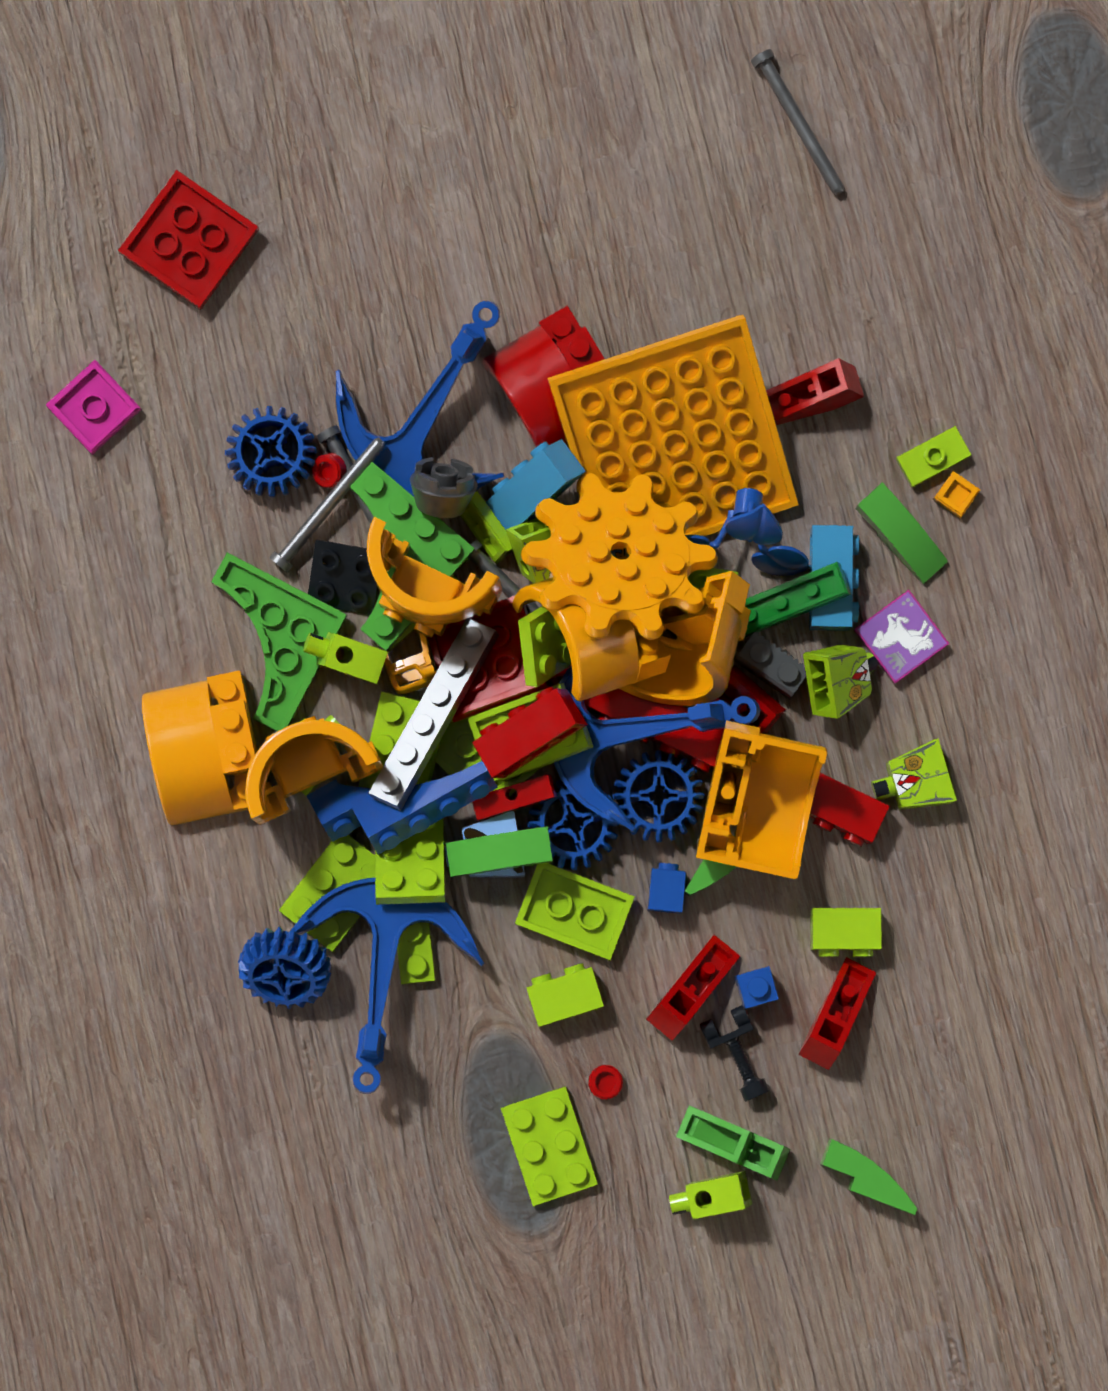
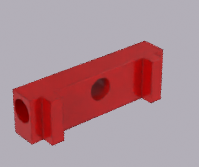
[472,774,557,820]

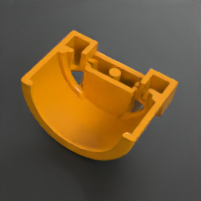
[366,517,502,638]
[512,555,671,701]
[619,571,751,706]
[142,670,257,825]
[245,716,383,825]
[696,720,827,879]

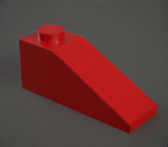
[766,358,865,425]
[646,935,740,1041]
[798,957,877,1070]

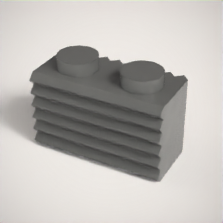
[735,632,806,700]

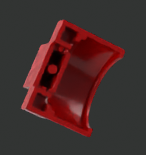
[482,305,605,448]

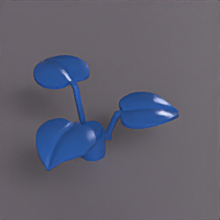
[685,488,810,576]

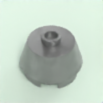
[410,457,477,518]

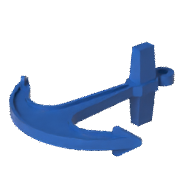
[336,301,504,497]
[554,665,760,832]
[290,878,485,1094]

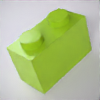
[810,908,882,957]
[526,963,604,1027]

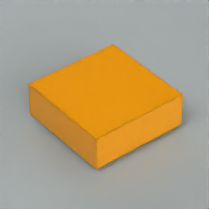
[933,471,980,519]

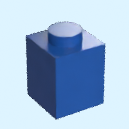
[647,863,686,914]
[734,966,779,1009]

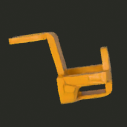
[384,633,437,694]

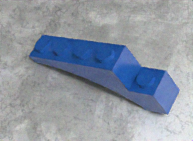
[307,761,498,855]

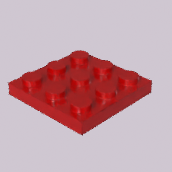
[118,170,259,310]
[428,596,549,722]

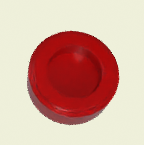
[312,453,347,488]
[588,1065,623,1099]

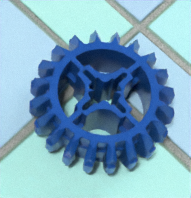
[225,406,317,498]
[612,750,705,843]
[527,780,619,870]
[238,926,331,1009]

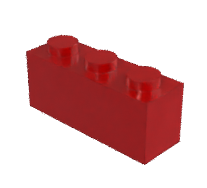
[472,687,587,779]

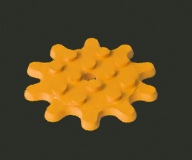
[521,473,718,640]

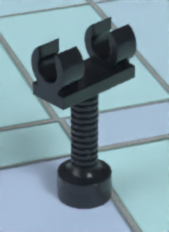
[699,1005,770,1102]

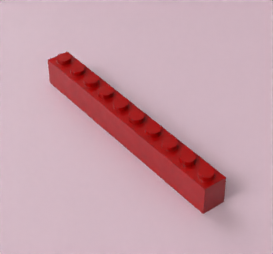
[584,688,890,847]

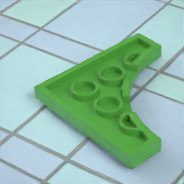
[350,462,475,652]
[211,552,347,731]

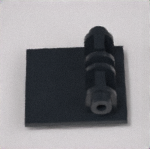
[308,539,377,615]

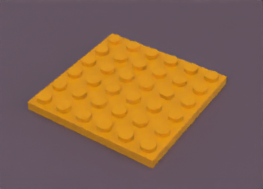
[547,314,799,536]

